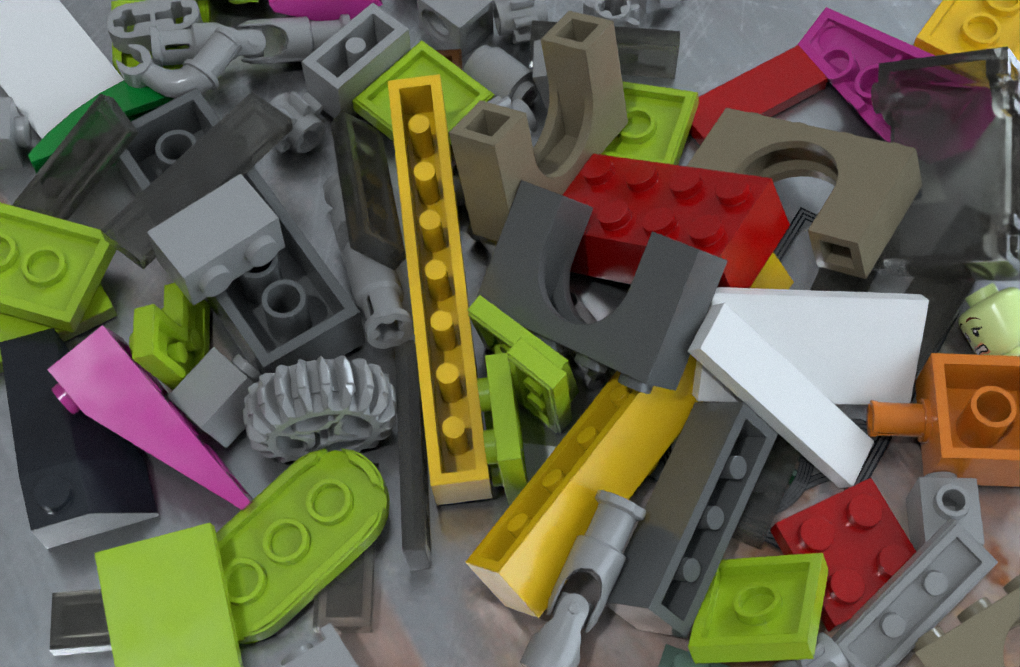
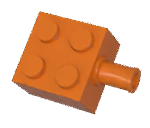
[866,353,1020,487]

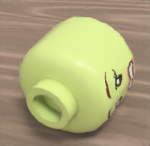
[958,283,1020,356]

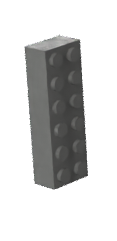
[105,88,365,375]

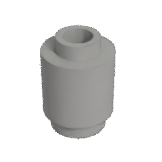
[464,45,538,107]

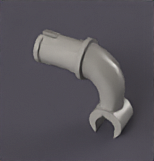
[116,27,242,98]

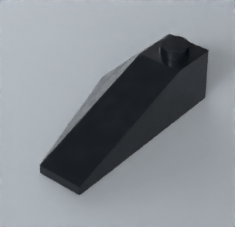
[0,328,159,549]

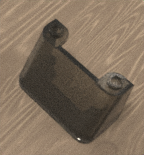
[871,46,1020,281]

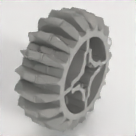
[243,355,398,463]

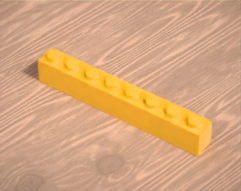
[388,74,493,505]
[465,252,794,618]

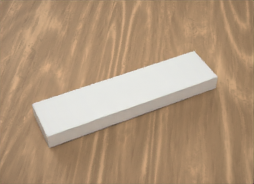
[688,303,874,488]

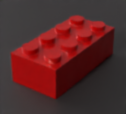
[563,154,790,288]

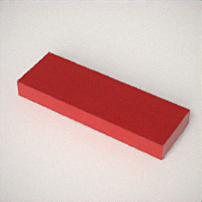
[689,45,828,145]

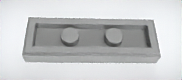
[832,518,998,667]

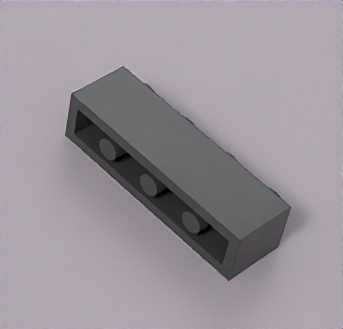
[606,402,778,638]

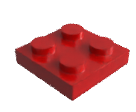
[770,477,916,632]

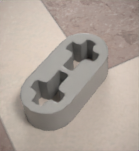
[106,0,203,54]

